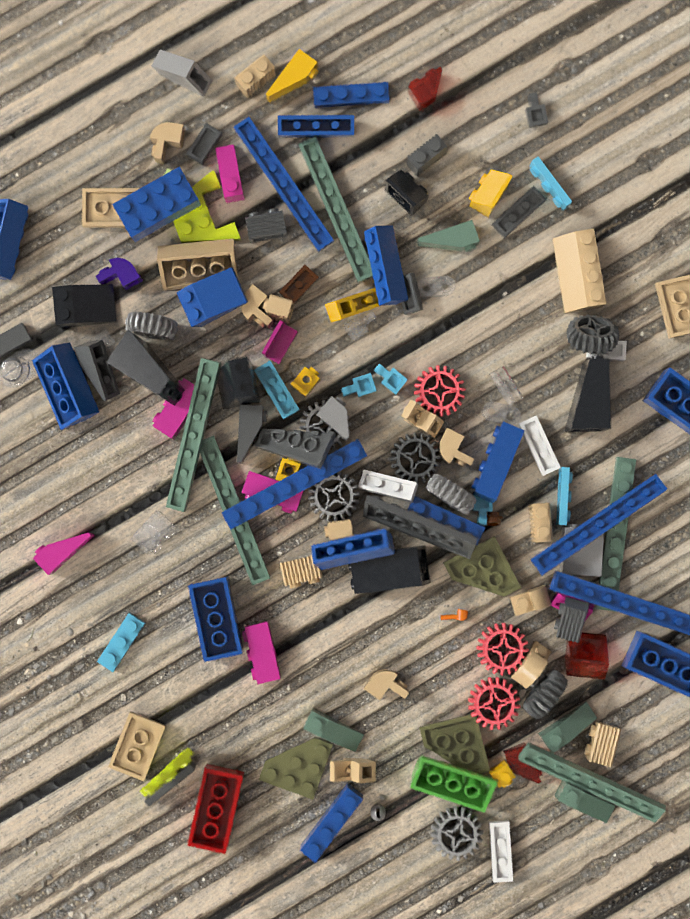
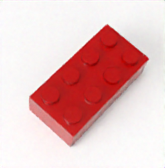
[187,764,245,854]

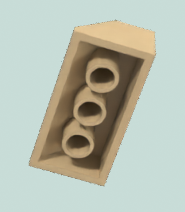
[552,229,606,313]
[157,239,238,291]

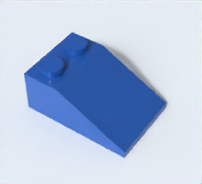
[176,267,248,327]

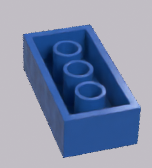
[112,166,201,242]
[642,367,690,434]
[188,576,244,662]
[621,631,690,697]

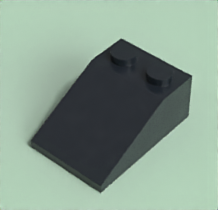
[52,284,117,328]

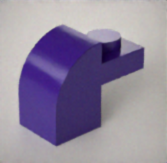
[96,258,143,290]

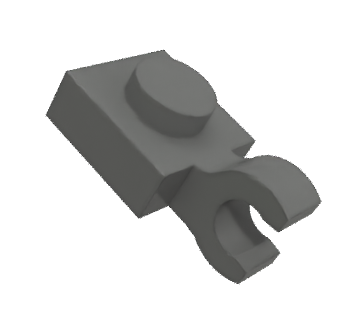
[525,92,548,128]

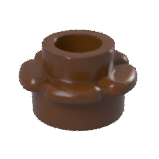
[487,512,503,526]

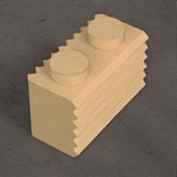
[234,54,276,98]
[263,294,294,324]
[528,503,553,543]
[324,519,353,541]
[280,556,323,589]
[584,721,621,767]

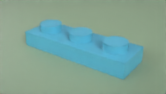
[530,156,572,211]
[254,361,300,420]
[556,467,573,525]
[97,613,145,672]

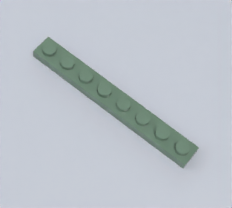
[298,137,373,283]
[166,358,221,512]
[200,436,270,585]
[595,457,636,612]
[519,742,666,823]

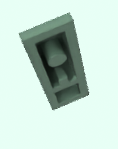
[417,220,480,252]
[538,702,597,753]
[303,708,364,752]
[554,780,615,823]

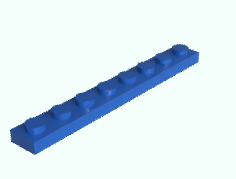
[234,117,334,252]
[221,439,367,530]
[531,474,667,576]
[549,571,690,635]

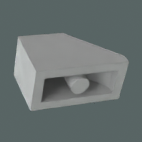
[317,396,349,441]

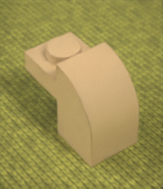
[150,122,186,164]
[241,284,273,328]
[401,400,444,438]
[438,428,474,468]
[509,585,552,616]
[511,641,551,689]
[364,669,409,700]
[330,758,376,783]

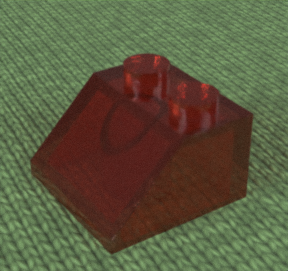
[565,632,609,680]

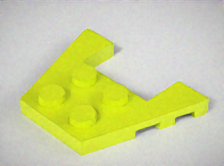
[173,170,241,243]
[139,748,194,797]

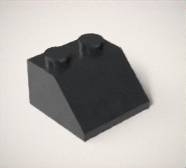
[385,170,428,216]

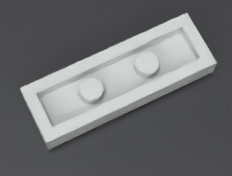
[518,415,561,476]
[358,470,418,503]
[489,820,513,882]

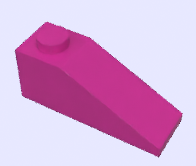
[216,144,245,204]
[33,533,95,575]

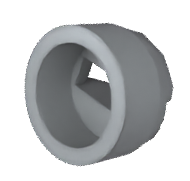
[370,804,386,821]

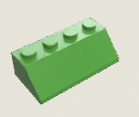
[410,756,498,813]

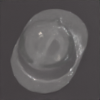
[0,349,39,388]

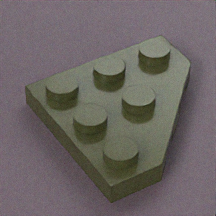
[443,536,521,597]
[419,714,490,774]
[259,737,333,800]

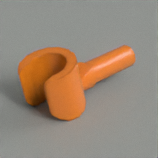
[441,609,468,621]

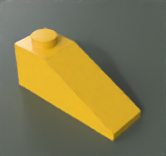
[266,49,319,102]
[325,288,379,322]

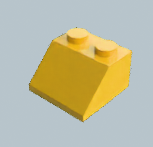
[469,169,513,218]

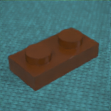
[279,265,319,305]

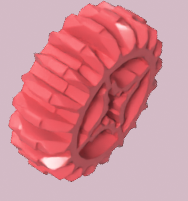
[414,365,466,417]
[476,622,529,676]
[468,677,521,730]

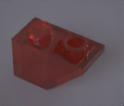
[408,67,442,112]
[503,742,542,784]

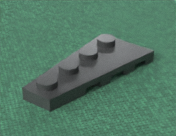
[255,429,337,469]

